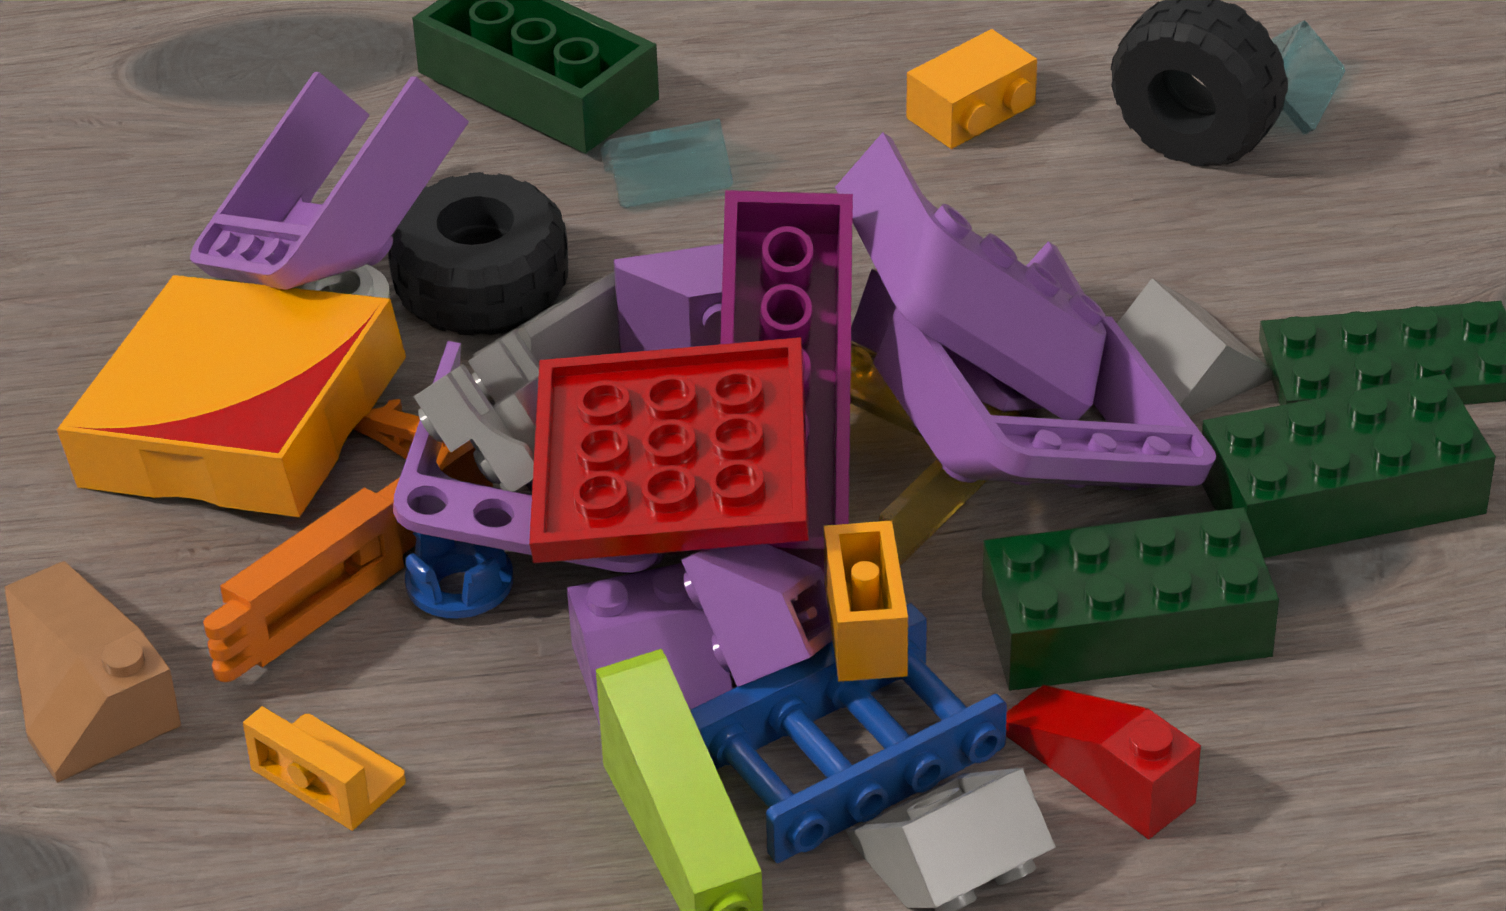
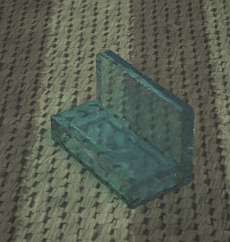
[1271,20,1345,134]
[600,119,733,208]

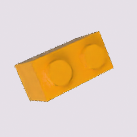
[906,29,1037,149]
[824,520,908,682]

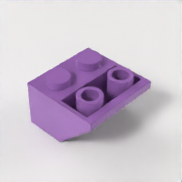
[681,544,832,687]

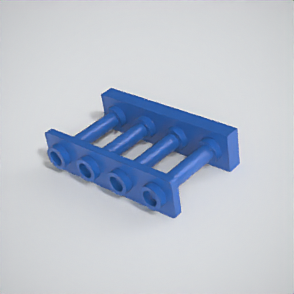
[690,603,1007,863]

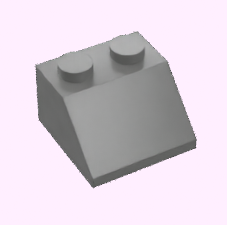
[846,768,1056,911]

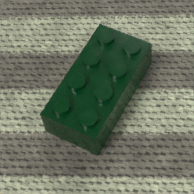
[412,0,659,154]
[1202,374,1496,558]
[982,507,1279,691]

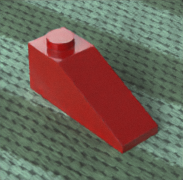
[1006,685,1201,840]

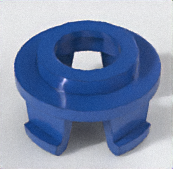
[405,531,514,618]

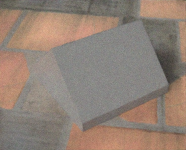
[473,272,620,363]
[1117,278,1272,417]

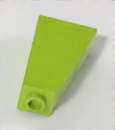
[596,649,763,911]

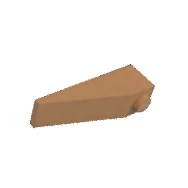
[4,561,181,783]

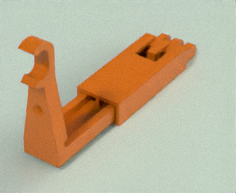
[203,399,493,682]

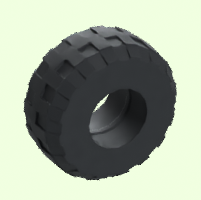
[1110,0,1288,166]
[388,172,569,336]

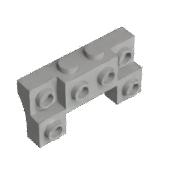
[413,330,539,492]

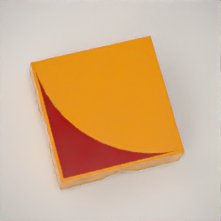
[56,275,406,517]

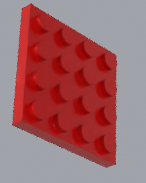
[529,337,809,563]

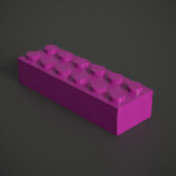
[720,190,853,574]

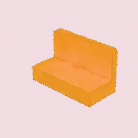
[243,706,406,831]

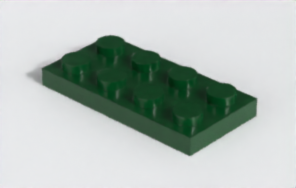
[1259,300,1506,405]

